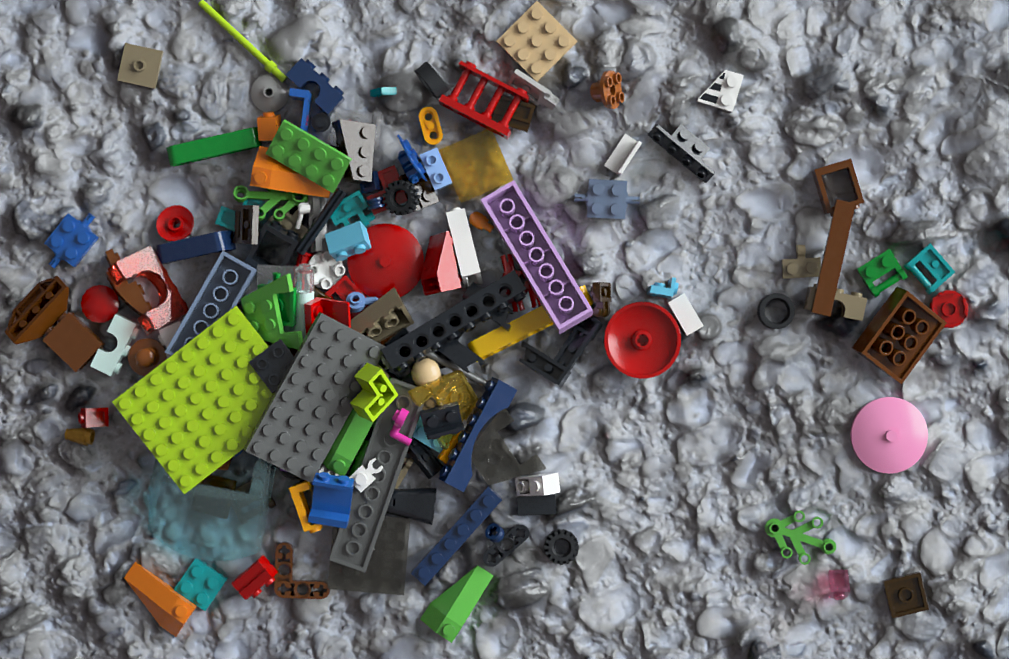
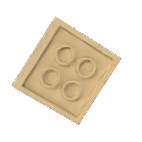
[496,1,578,82]

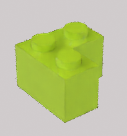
[350,363,398,422]

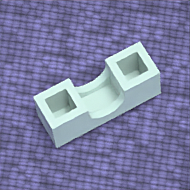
[90,314,140,376]

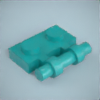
[331,190,376,227]

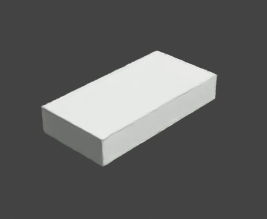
[668,293,703,336]

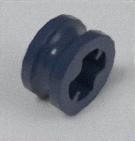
[367,197,385,210]
[485,523,504,543]

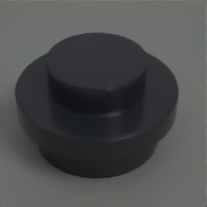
[311,113,331,132]

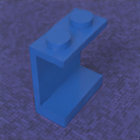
[289,88,312,133]
[308,472,354,529]

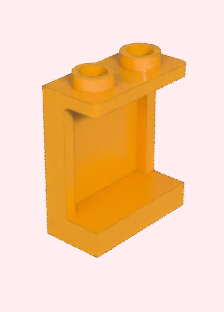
[289,480,323,534]

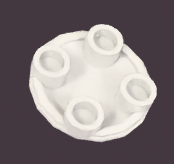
[307,251,345,289]

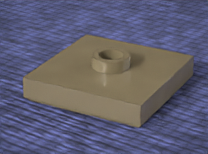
[117,43,164,89]

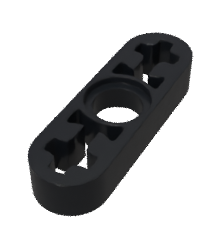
[483,523,529,567]

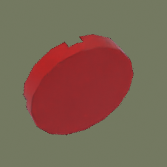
[929,290,968,328]

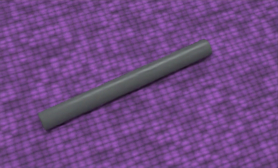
[425,351,488,388]

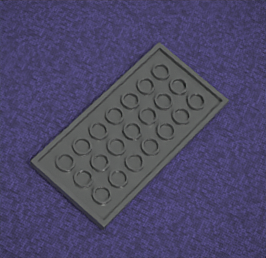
[244,312,386,483]

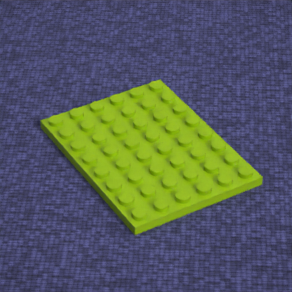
[112,306,274,494]

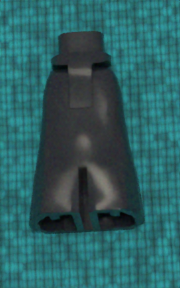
[386,488,437,525]

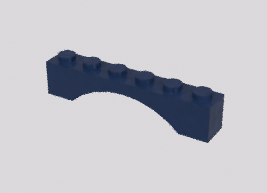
[438,377,517,492]
[411,486,502,586]

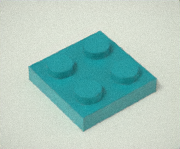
[174,557,228,611]

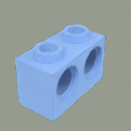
[419,147,453,192]

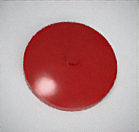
[347,223,424,299]
[604,302,681,379]

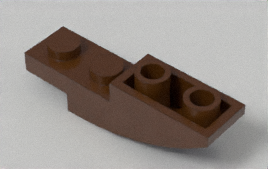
[104,249,153,319]

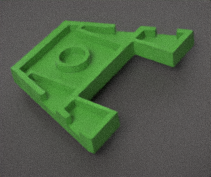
[241,273,303,349]

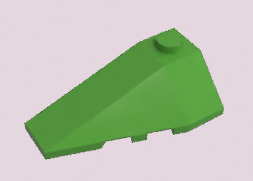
[323,408,373,476]
[420,565,493,643]

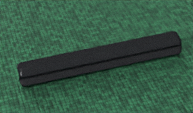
[295,188,346,255]

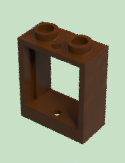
[811,158,864,217]

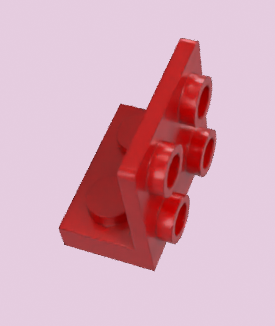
[304,297,351,335]

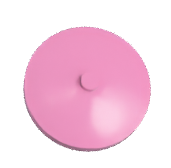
[850,397,928,474]

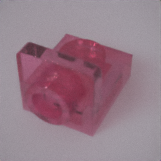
[828,570,850,600]

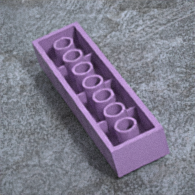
[481,180,593,334]

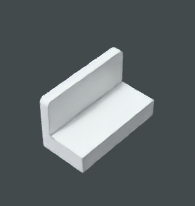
[604,134,642,177]

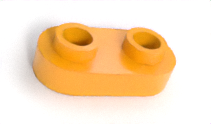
[419,107,443,145]

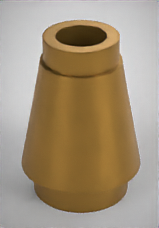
[65,428,95,446]

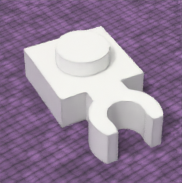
[349,458,383,492]

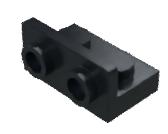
[420,401,465,440]

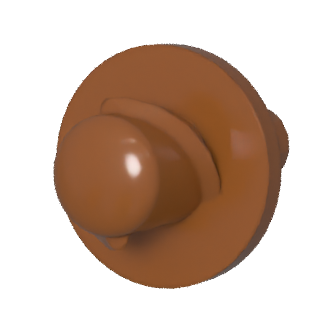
[590,70,625,109]
[128,338,168,376]

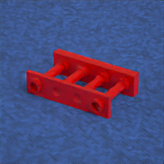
[439,61,529,140]

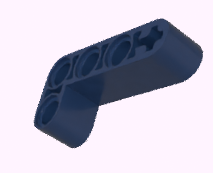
[156,230,236,264]

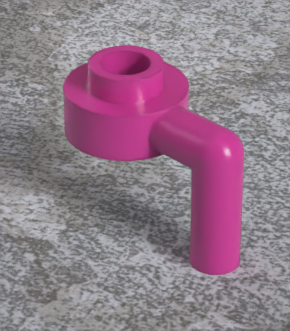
[390,408,412,446]

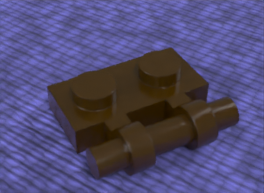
[590,282,612,317]

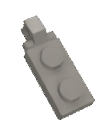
[507,69,560,110]

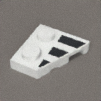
[697,70,744,113]

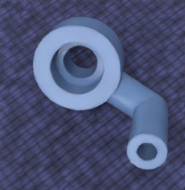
[346,292,378,312]

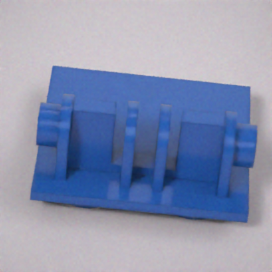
[397,134,427,184]

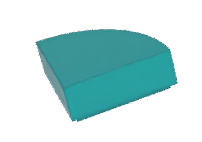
[370,87,397,97]

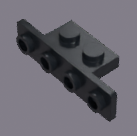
[648,124,715,183]

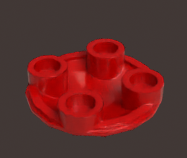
[81,285,120,323]

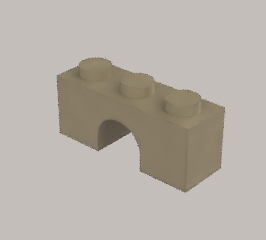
[803,284,867,321]

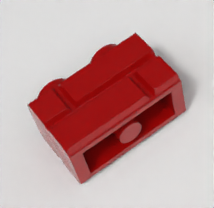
[231,555,278,600]

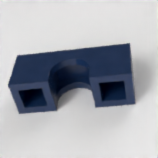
[286,58,345,116]

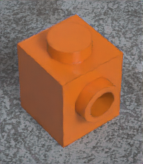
[257,111,281,141]

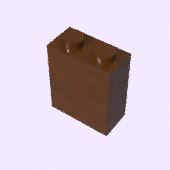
[43,312,106,372]

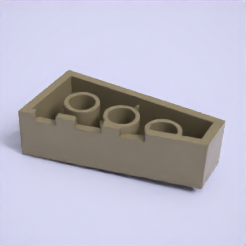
[351,288,414,342]

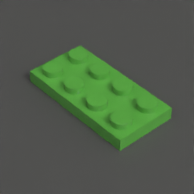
[266,120,352,193]

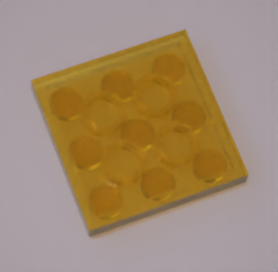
[438,129,513,203]

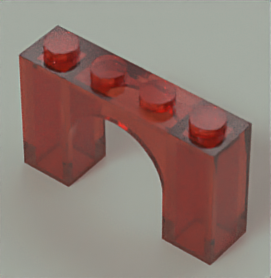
[107,245,189,336]

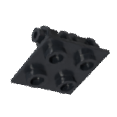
[249,339,294,393]

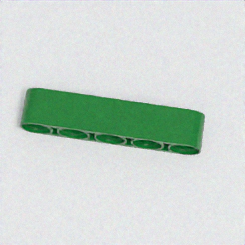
[166,127,262,167]

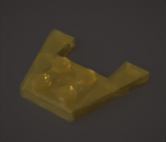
[408,370,478,450]

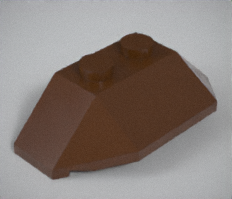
[5,276,69,345]

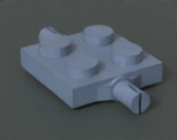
[574,179,640,219]

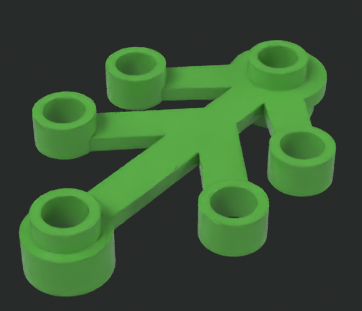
[233,185,308,222]
[765,510,836,565]

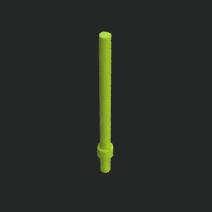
[198,0,288,83]

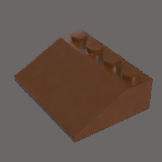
[852,287,947,385]

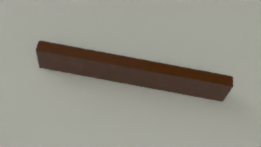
[811,199,856,317]

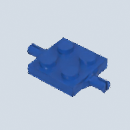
[44,213,99,268]

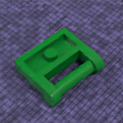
[856,249,908,298]

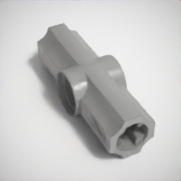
[308,195,328,253]

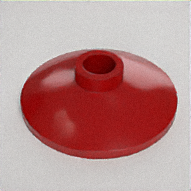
[156,205,194,242]

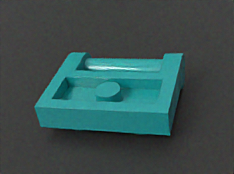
[904,243,955,295]

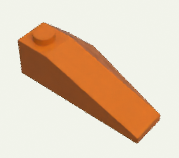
[250,146,330,198]
[124,562,197,637]

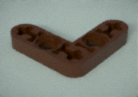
[274,541,331,599]

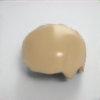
[411,358,441,389]

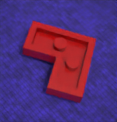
[366,165,407,215]

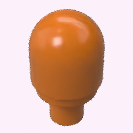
[469,212,494,233]

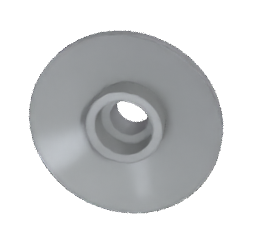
[251,74,289,112]

